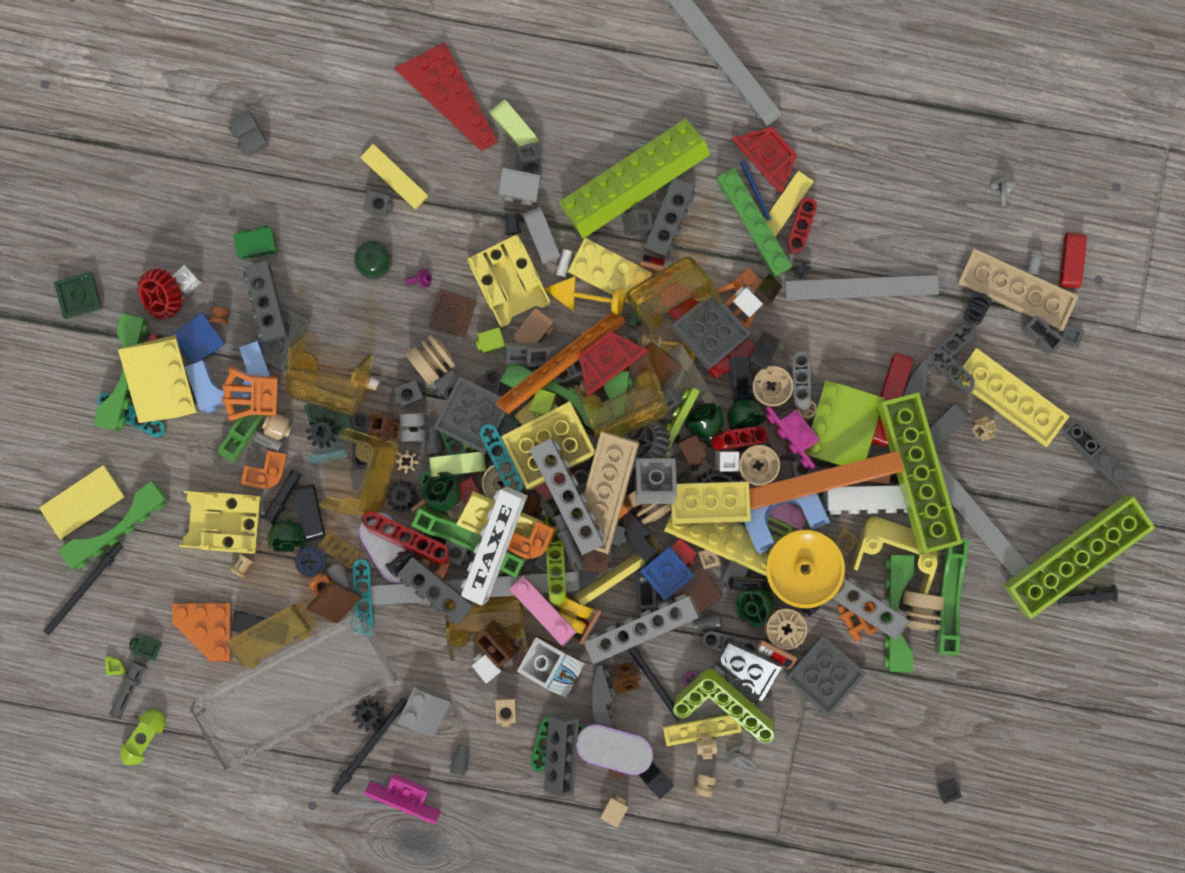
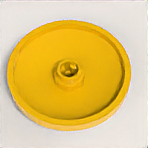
[766,530,845,608]

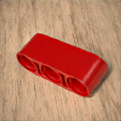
[786,198,817,254]
[1059,232,1087,289]
[712,427,767,451]

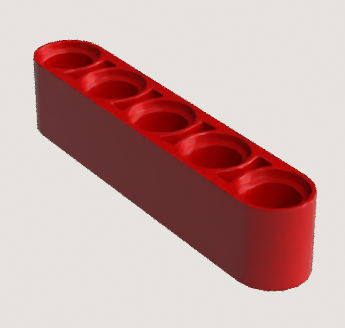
[872,352,913,447]
[362,511,450,565]

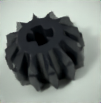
[963,291,992,325]
[306,416,340,449]
[385,480,419,512]
[352,698,385,732]

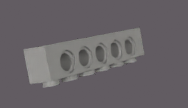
[529,437,606,555]
[801,565,910,641]
[584,594,701,664]

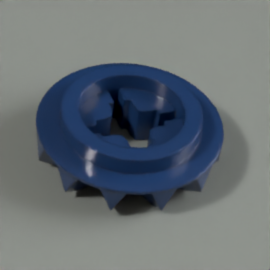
[295,546,326,577]

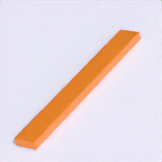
[495,312,626,414]
[749,451,904,510]

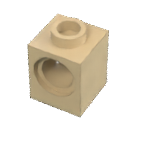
[495,698,517,727]
[600,795,628,828]

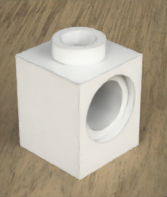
[172,265,202,295]
[733,286,764,317]
[715,450,739,471]
[472,652,502,684]

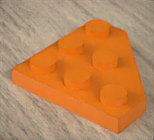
[172,603,232,661]

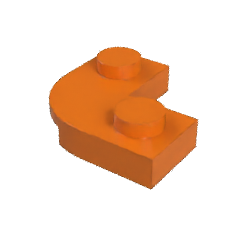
[241,450,287,489]
[507,521,556,559]

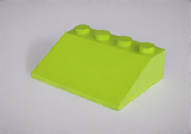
[805,381,885,466]

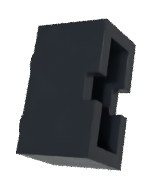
[729,356,753,401]

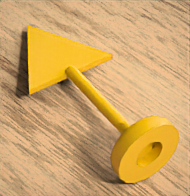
[544,276,626,316]

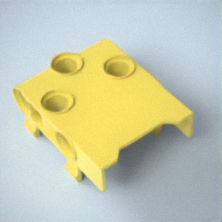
[467,235,551,328]
[179,491,262,554]

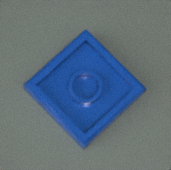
[171,313,226,364]
[640,546,694,601]

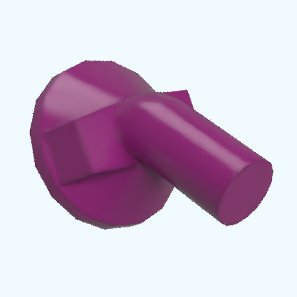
[404,269,432,288]

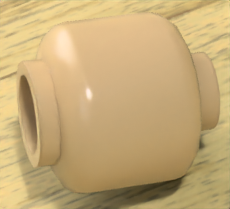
[261,413,292,441]

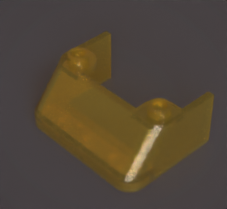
[626,257,722,343]
[286,333,372,415]
[574,355,669,441]
[319,428,398,516]
[446,595,528,661]
[225,602,317,670]

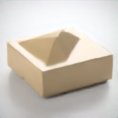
[698,549,723,570]

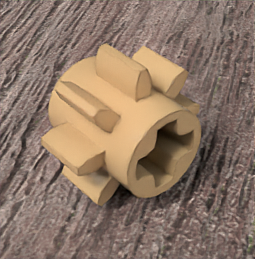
[972,416,997,441]
[395,450,419,474]
[696,735,717,759]

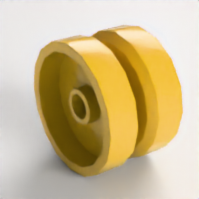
[552,592,593,634]

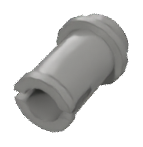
[1027,251,1044,276]

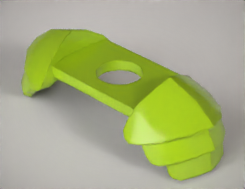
[120,709,166,765]

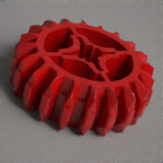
[136,268,185,320]

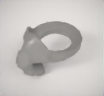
[991,177,1016,207]
[726,744,757,771]

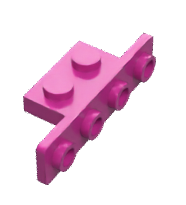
[766,406,819,472]
[364,774,441,824]

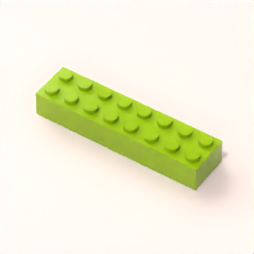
[558,118,711,239]
[877,392,962,555]
[1002,495,1155,619]

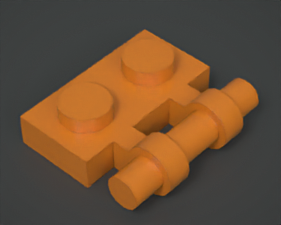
[837,596,879,642]

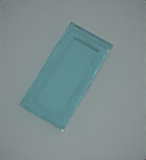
[308,450,350,465]

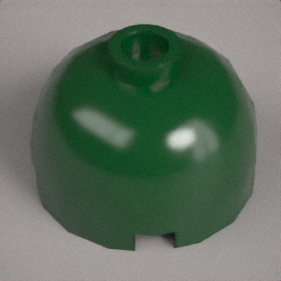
[354,241,392,279]
[727,398,766,430]
[685,403,724,439]
[421,472,462,511]
[268,518,306,552]
[735,588,775,627]

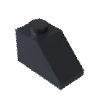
[638,761,674,799]

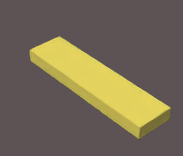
[360,144,429,210]
[765,171,814,237]
[573,553,646,606]
[663,714,742,746]

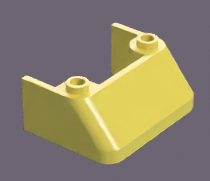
[850,517,939,594]

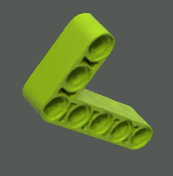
[545,511,579,605]
[673,669,775,743]

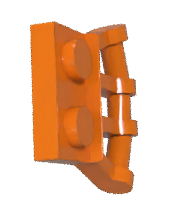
[709,268,765,330]
[222,366,278,421]

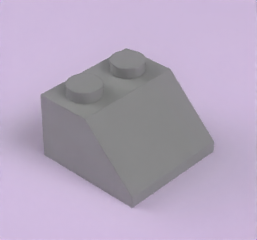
[499,168,541,206]
[635,458,677,504]
[398,685,451,737]

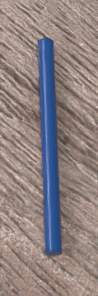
[740,160,772,221]

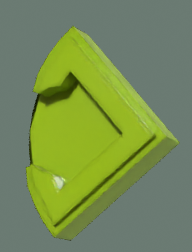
[105,656,127,676]

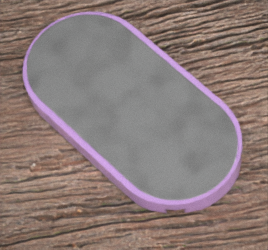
[359,512,410,584]
[576,724,653,775]

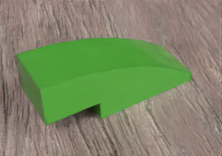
[218,405,265,464]

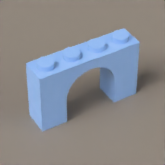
[185,341,272,413]
[744,493,830,554]

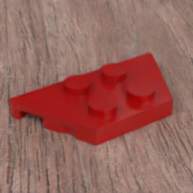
[732,127,797,194]
[579,331,648,397]

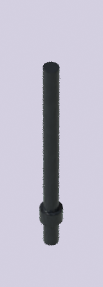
[43,542,124,635]
[613,622,683,722]
[331,697,407,795]

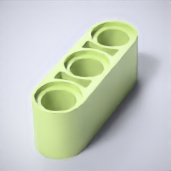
[489,99,539,147]
[429,452,487,477]

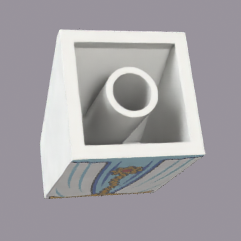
[517,637,586,698]

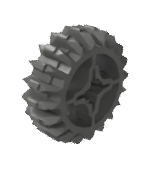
[628,420,671,469]

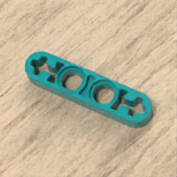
[97,392,167,437]
[480,424,524,493]
[353,559,374,634]

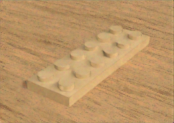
[957,249,1079,331]
[574,431,640,554]

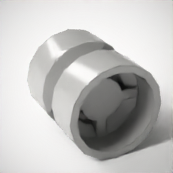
[400,414,426,442]

